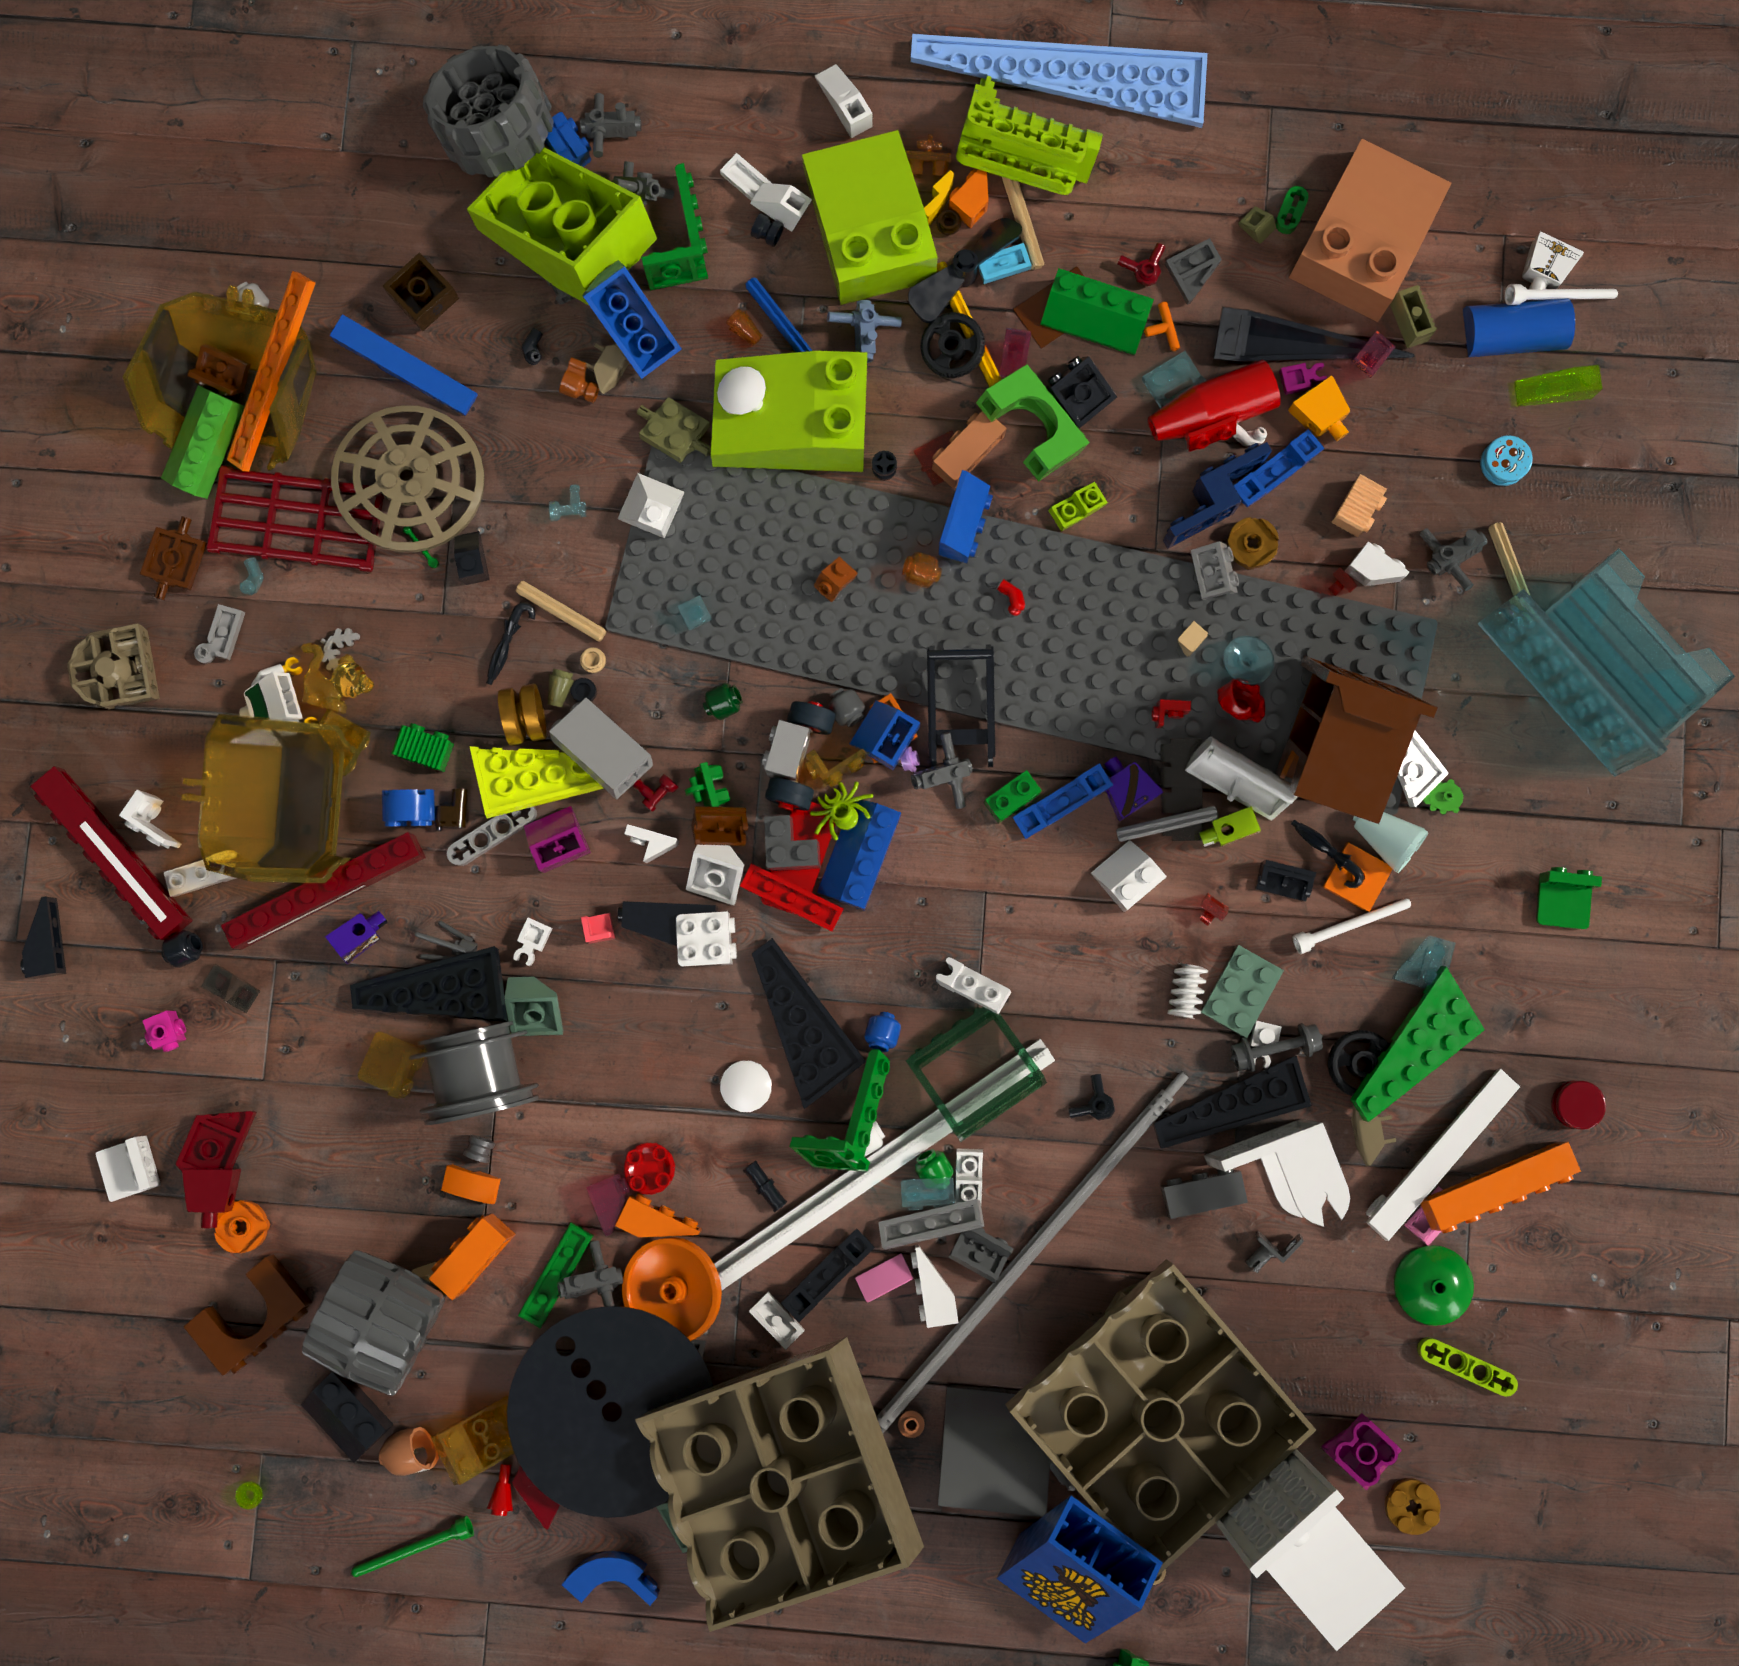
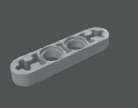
[447,806,537,866]

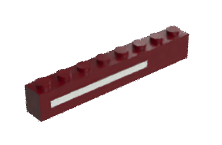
[30,766,193,940]
[221,832,426,950]

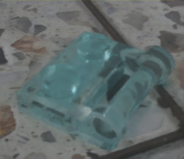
[1142,351,1206,408]

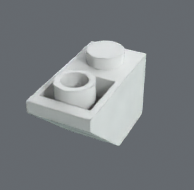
[750,183,812,232]
[1345,542,1409,586]

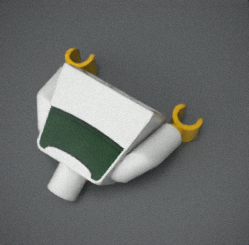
[239,657,319,735]

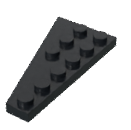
[752,938,866,1109]
[350,946,507,1022]

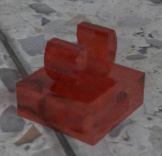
[1328,567,1358,596]
[1200,893,1229,926]

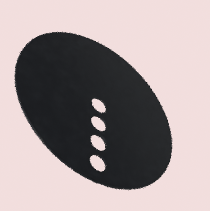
[507,1306,713,1518]

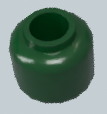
[703,683,743,720]

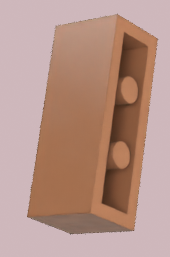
[932,411,1007,489]

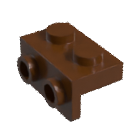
[187,344,251,397]

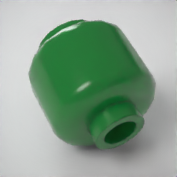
[915,1149,954,1190]

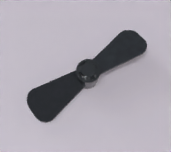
[908,218,1022,323]

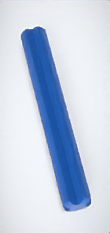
[745,277,812,352]

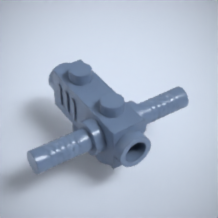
[827,300,902,363]

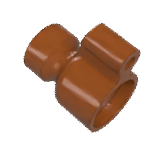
[559,357,599,403]

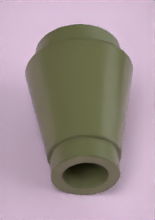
[547,669,574,707]

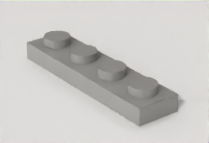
[878,1199,985,1250]

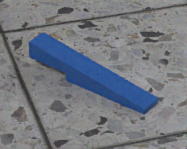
[330,314,478,416]

